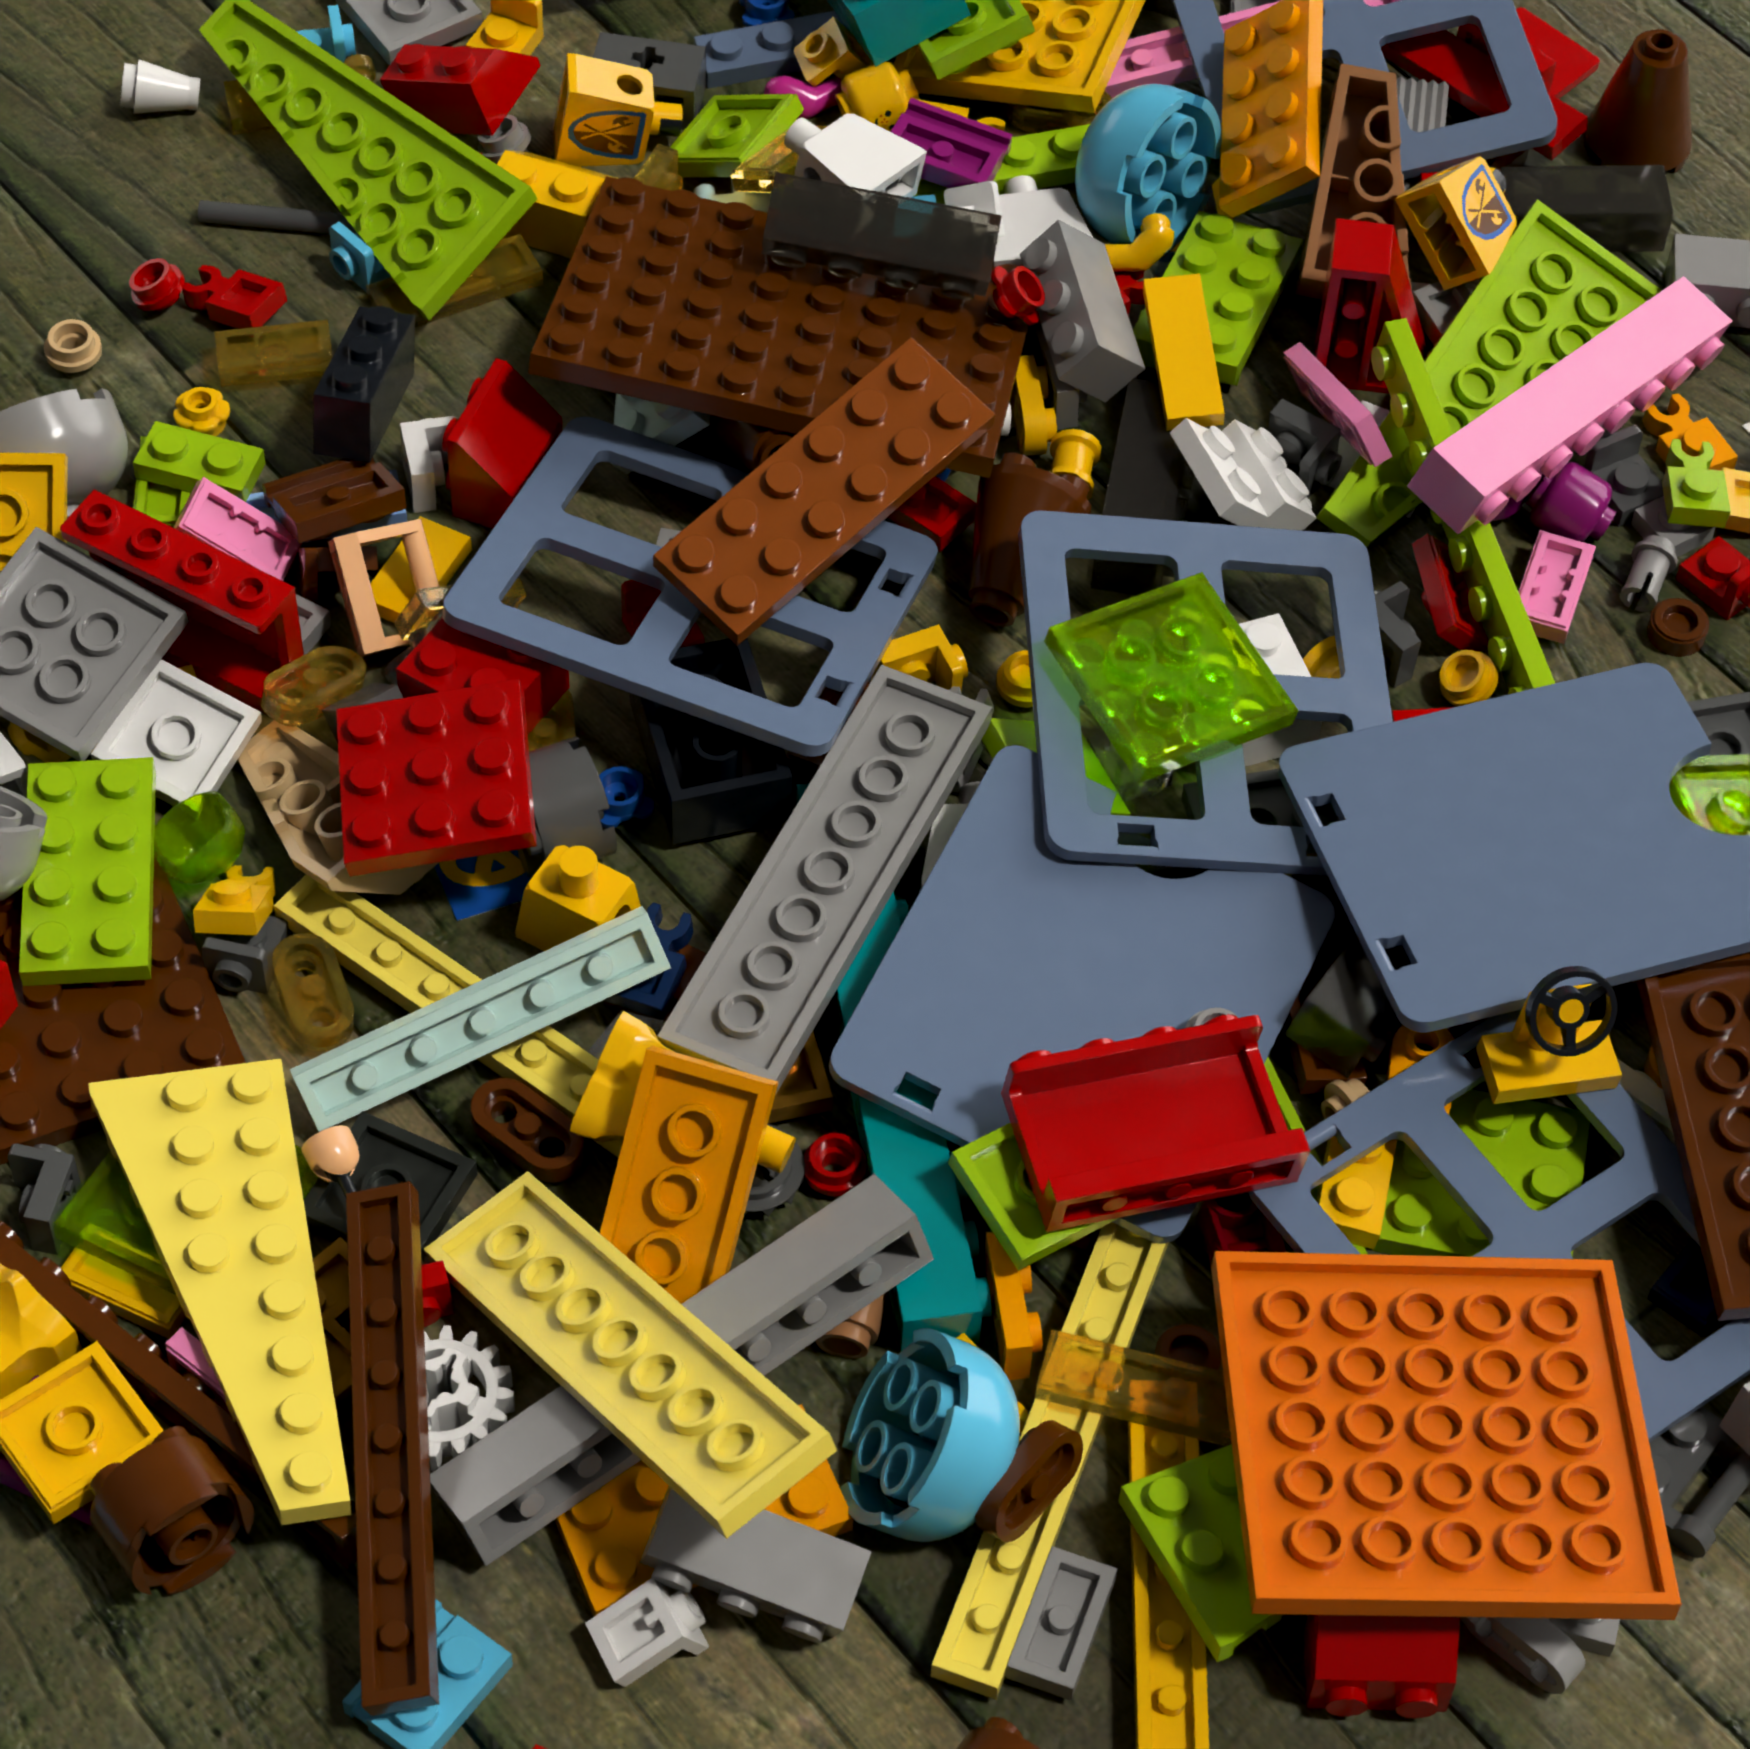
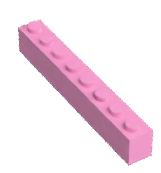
[1407,276,1733,534]

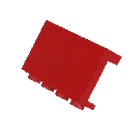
[60,489,307,718]
[1001,1014,1310,1232]

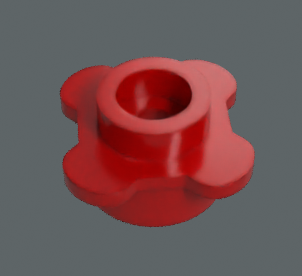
[991,266,1045,326]

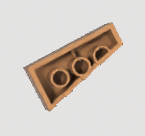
[1295,63,1412,300]

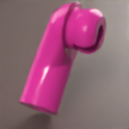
[764,76,842,119]

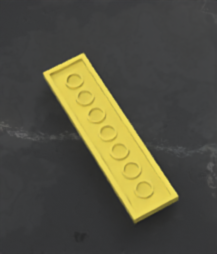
[423,1171,837,1539]

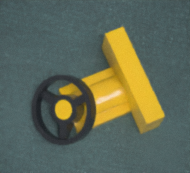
[1476,966,1622,1104]

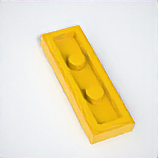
[1143,273,1225,431]

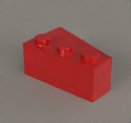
[1314,218,1427,394]

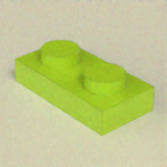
[133,421,266,502]

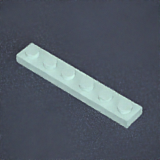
[290,906,671,1132]

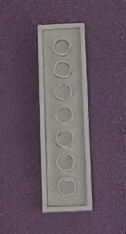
[657,664,992,1095]

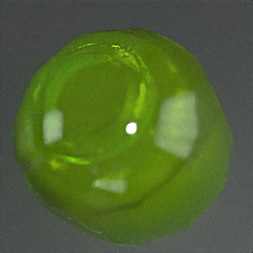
[154,791,245,885]

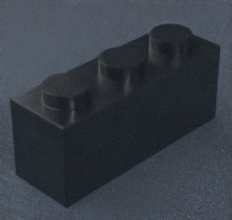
[313,306,415,463]

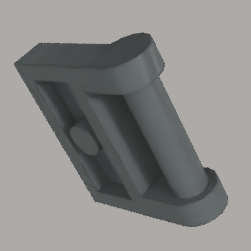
[1649,1407,1750,1558]

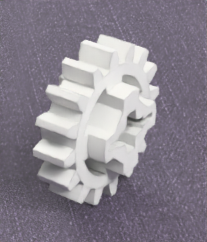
[424,1325,515,1471]

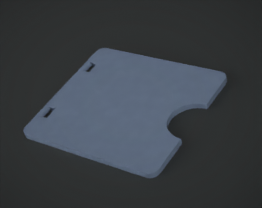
[1278,663,1750,1033]
[829,745,1335,1243]

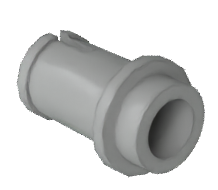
[1619,535,1678,612]

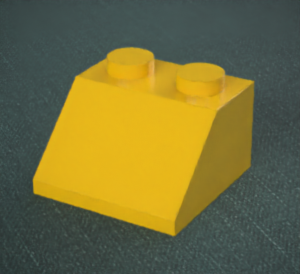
[497,150,618,258]

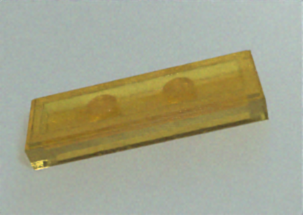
[366,234,543,328]
[1035,1329,1232,1446]

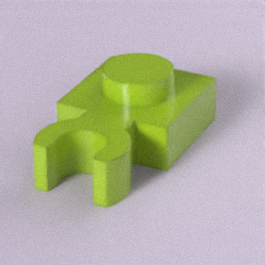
[1662,439,1731,528]

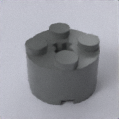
[518,737,617,878]

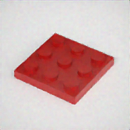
[336,679,537,877]

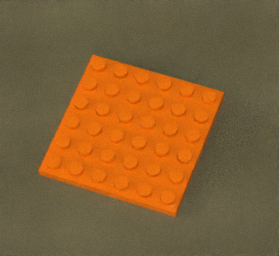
[1211,1251,1681,1620]

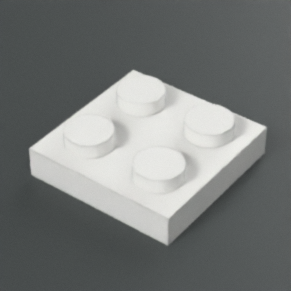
[91,659,262,820]

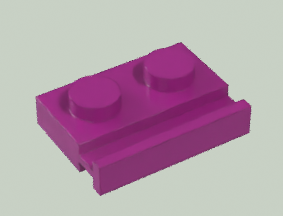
[891,98,1013,188]

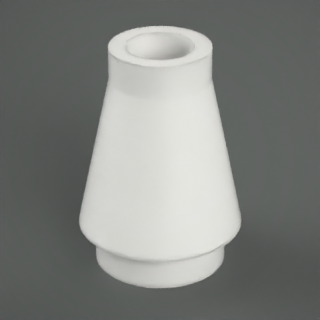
[120,59,201,114]

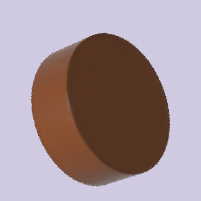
[1647,598,1709,657]
[1153,1324,1222,1393]

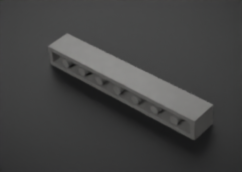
[430,1174,934,1566]

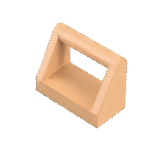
[328,519,443,658]

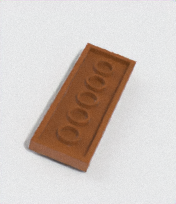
[653,337,996,646]

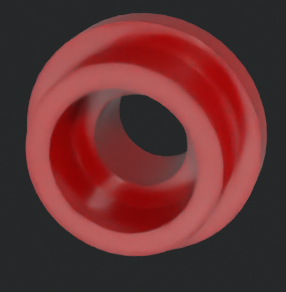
[129,258,185,311]
[803,1133,867,1196]

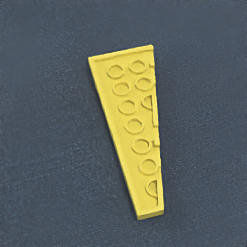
[88,1058,351,1525]

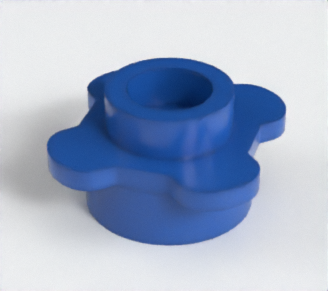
[739,0,794,27]
[599,766,654,828]

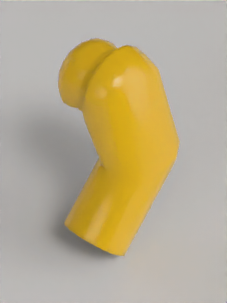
[1105,213,1174,272]

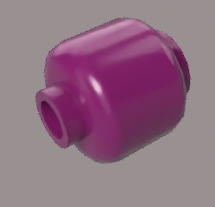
[1525,461,1616,542]

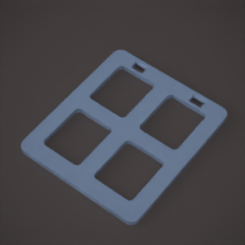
[1171,0,1557,214]
[442,417,938,757]
[1018,510,1393,876]
[1248,1009,1750,1443]

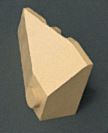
[238,716,439,895]

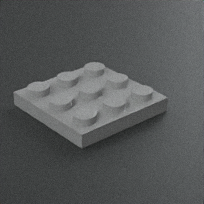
[0,527,189,761]

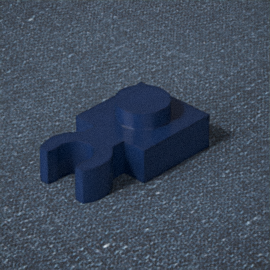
[604,902,693,1020]

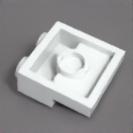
[1170,418,1316,531]

